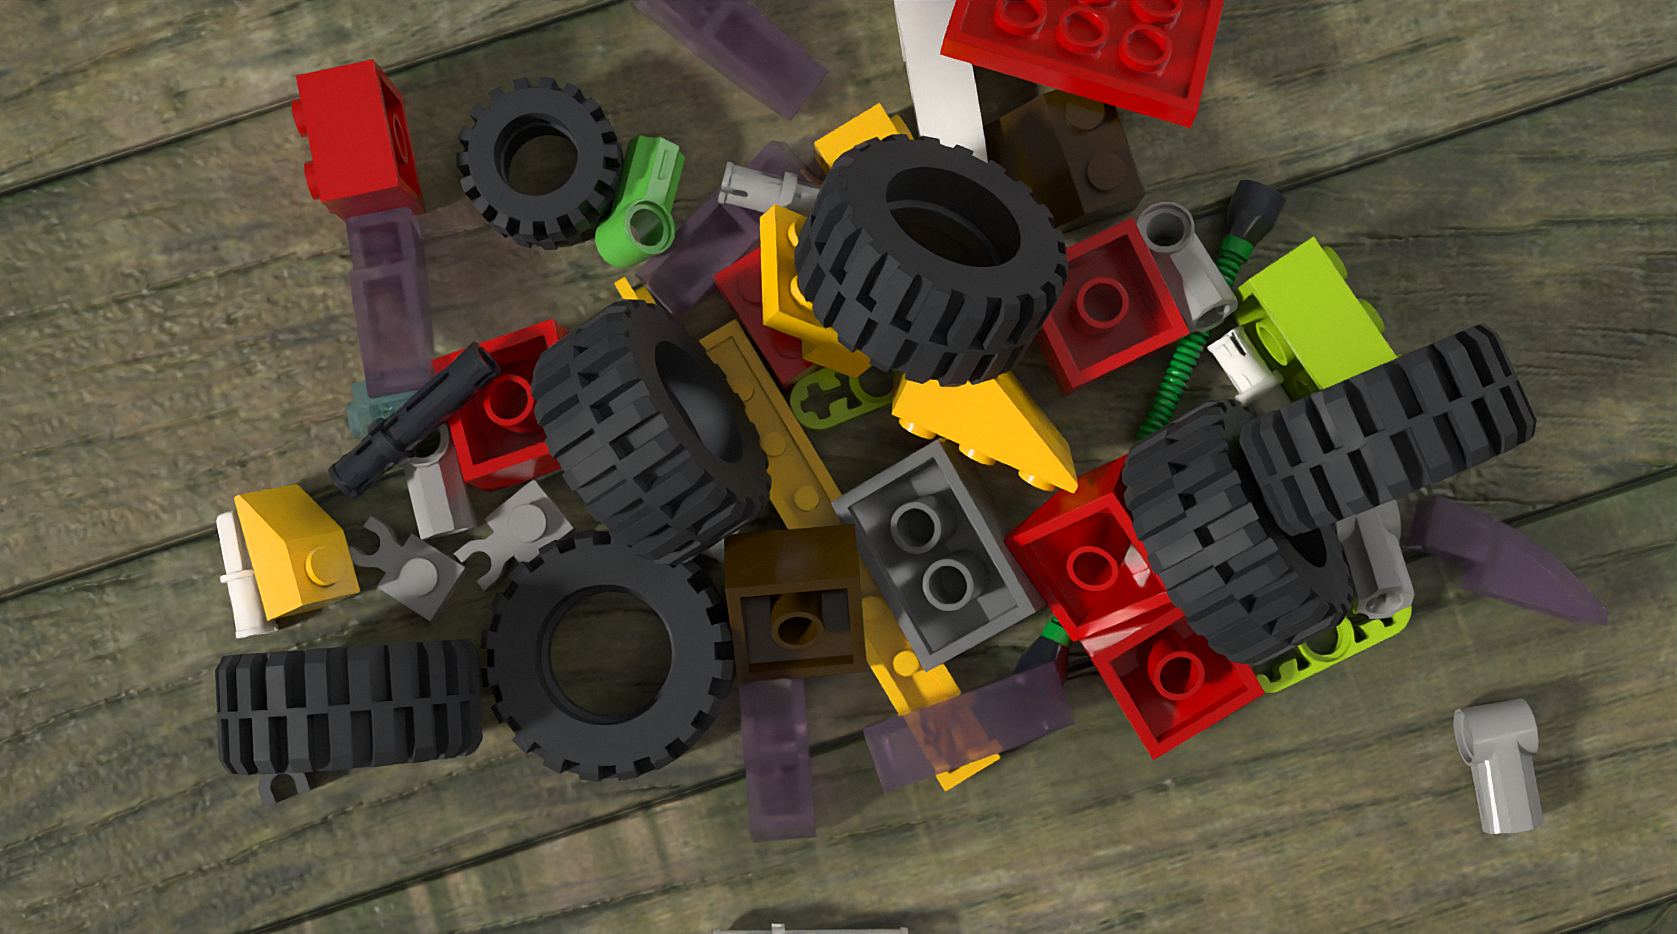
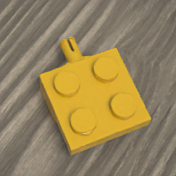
[760,204,872,379]

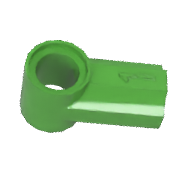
[595,135,685,269]

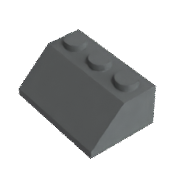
[830,437,1046,672]

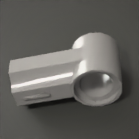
[1137,201,1238,333]
[403,420,478,540]
[1330,500,1415,619]
[1453,698,1544,834]

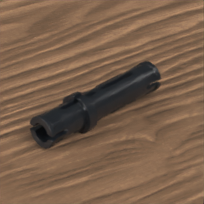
[328,342,502,499]

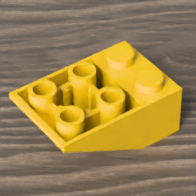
[892,370,1078,493]

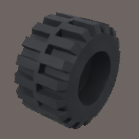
[456,76,624,250]

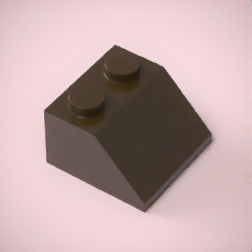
[983,89,1146,234]
[724,524,867,683]

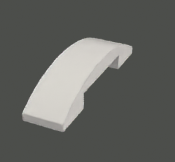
[894,0,988,163]

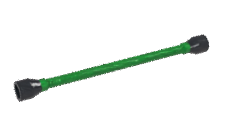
[1008,180,1286,705]

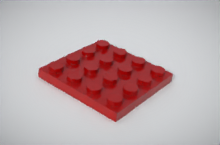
[940,0,1224,128]

